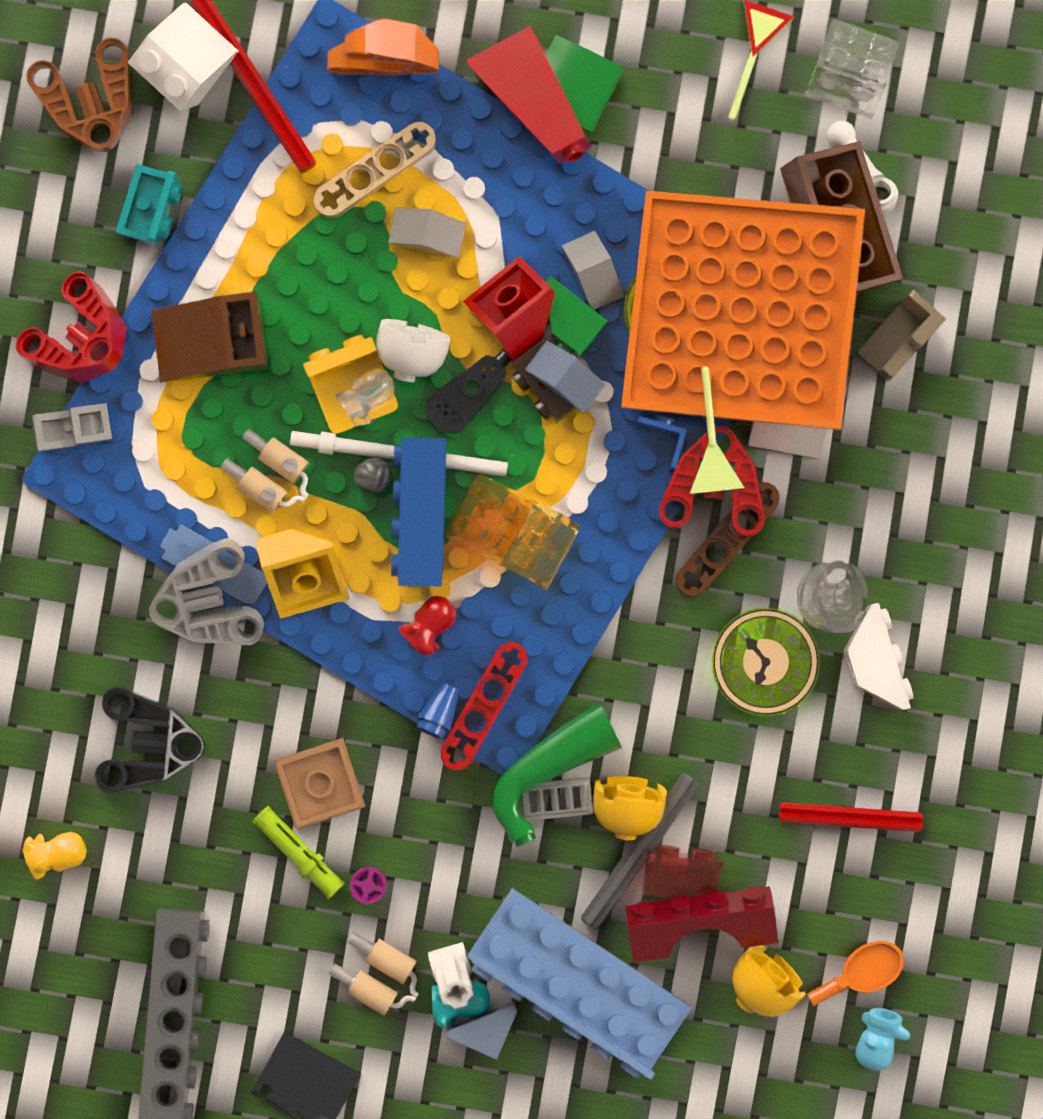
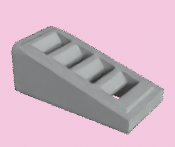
[519,777,593,821]

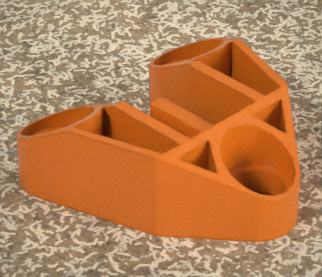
[327,18,439,76]

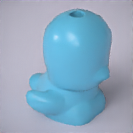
[855,1008,910,1071]

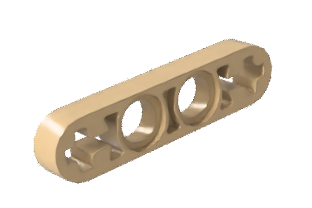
[314,122,436,219]

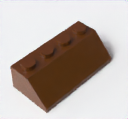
[780,141,903,296]

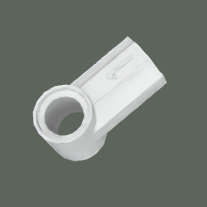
[428,942,473,1009]

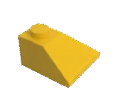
[256,529,350,619]

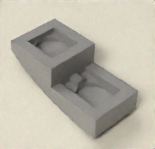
[32,403,112,453]

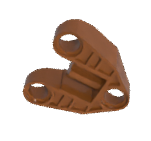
[26,37,133,153]

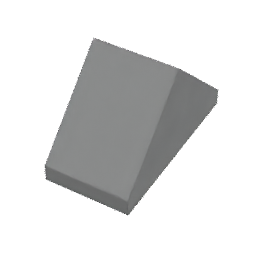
[388,208,466,259]
[562,231,624,310]

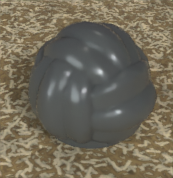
[354,458,392,495]

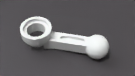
[827,121,898,214]

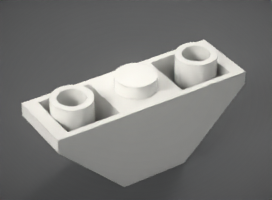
[843,603,913,710]

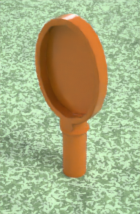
[807,941,904,1007]

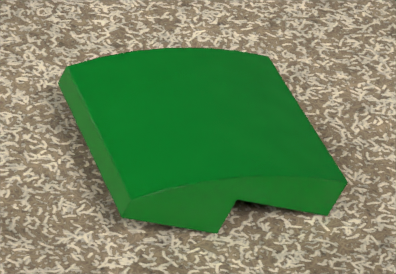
[546,35,624,133]

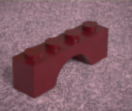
[625,886,778,963]

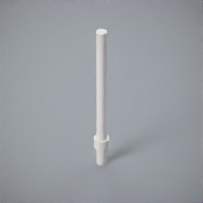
[290,431,508,477]

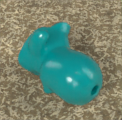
[432,981,490,1029]

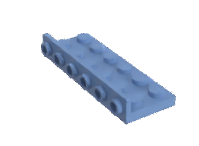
[467,888,692,1080]

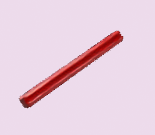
[190,0,316,173]

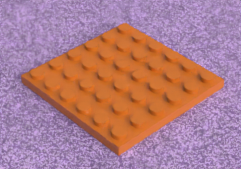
[621,191,866,430]

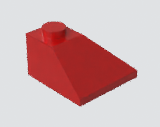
[463,256,555,361]

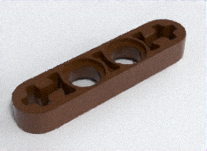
[675,482,780,597]

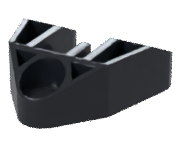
[95,687,205,793]

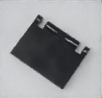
[251,1031,361,1119]

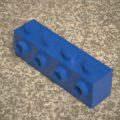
[391,437,447,587]

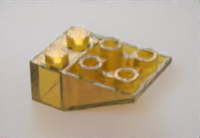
[444,473,581,591]

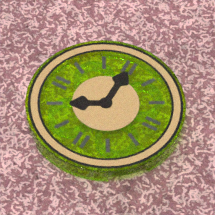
[711,607,820,716]

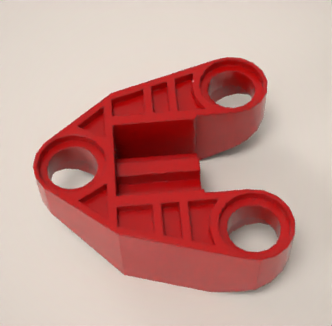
[15,272,127,383]
[659,426,765,537]

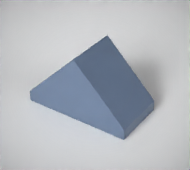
[525,341,605,414]
[446,1001,517,1059]

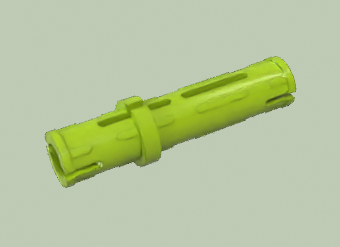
[252,806,345,900]

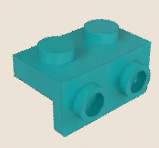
[116,164,183,247]

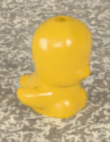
[23,832,87,880]

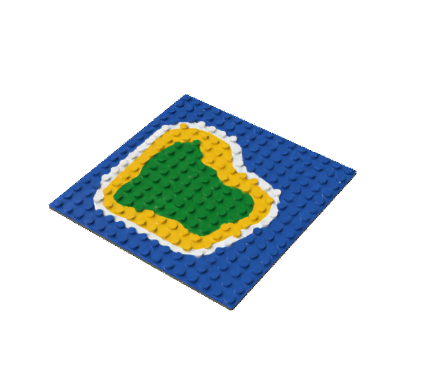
[23,0,733,775]

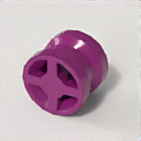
[350,866,387,904]

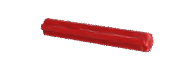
[778,803,923,832]

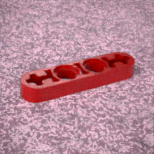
[440,642,528,770]

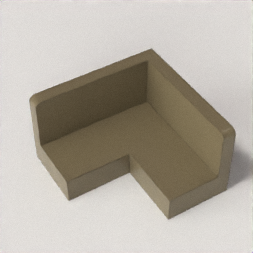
[857,290,946,381]

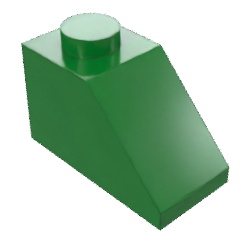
[546,276,607,359]

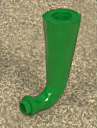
[493,702,622,847]

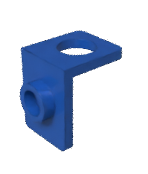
[637,415,687,473]

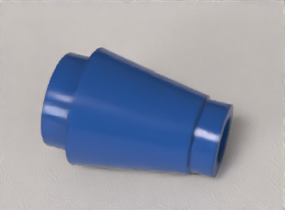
[416,682,460,739]

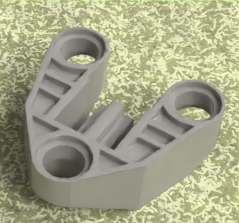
[149,539,264,645]

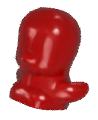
[398,595,457,656]

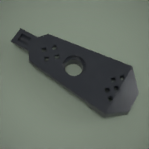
[427,350,512,433]

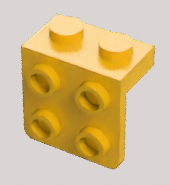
[303,335,398,434]

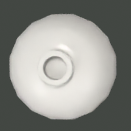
[376,319,451,382]

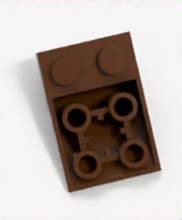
[151,291,269,383]

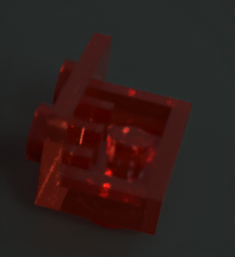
[642,845,724,898]

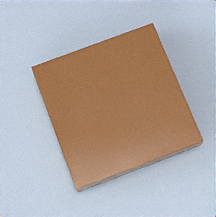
[274,738,366,830]

